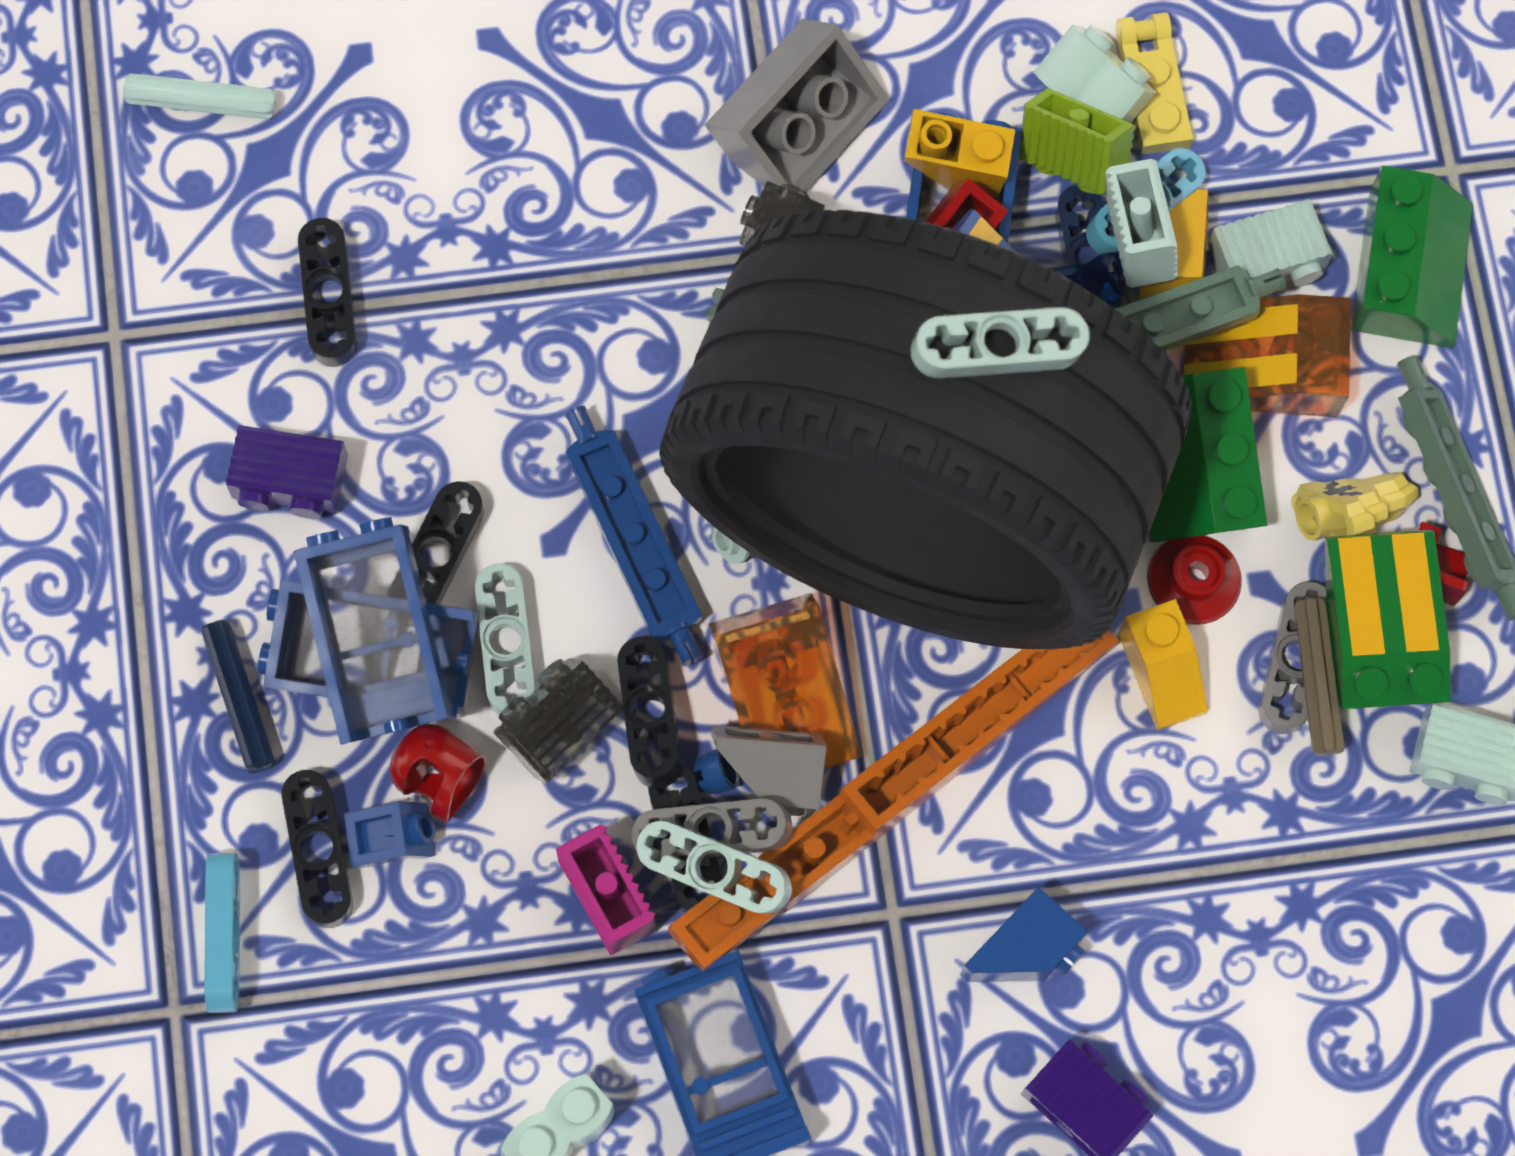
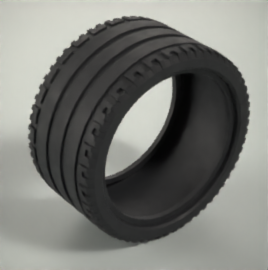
[659,210,1192,649]

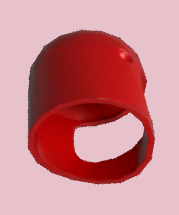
[389,723,487,824]

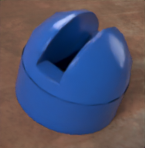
[693,749,739,794]

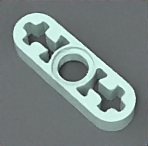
[911,308,1089,378]
[475,563,536,719]
[636,821,792,914]

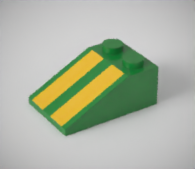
[1325,530,1451,709]

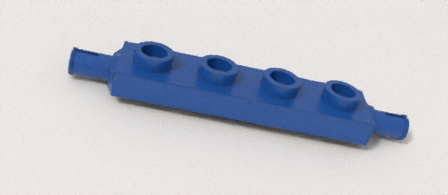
[565,405,703,666]

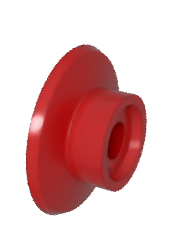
[1147,535,1242,625]

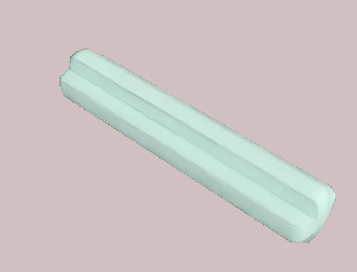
[123,73,276,119]

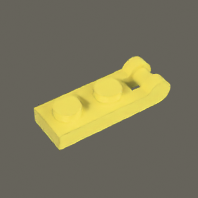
[1115,12,1193,155]

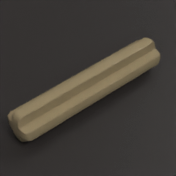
[1294,598,1345,756]

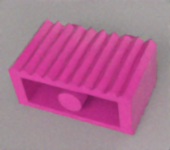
[556,825,656,955]

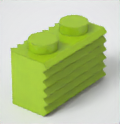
[1019,88,1136,195]

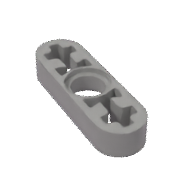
[1258,582,1326,735]
[631,798,792,861]

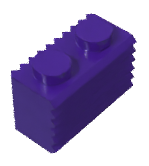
[226,425,348,519]
[1021,1039,1154,1156]

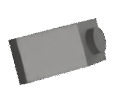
[711,725,826,816]

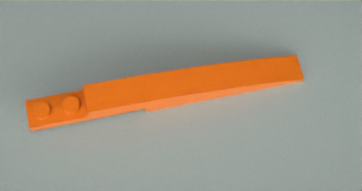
[668,630,1119,974]

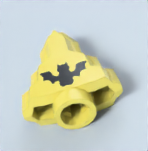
[1291,473,1418,541]

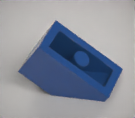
[960,886,1088,982]

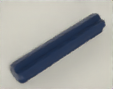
[201,620,275,773]

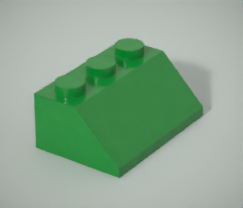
[1350,165,1473,348]
[1148,367,1268,543]

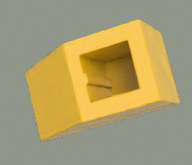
[904,109,1015,199]

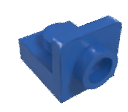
[344,801,436,868]

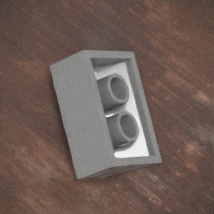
[705,19,889,206]

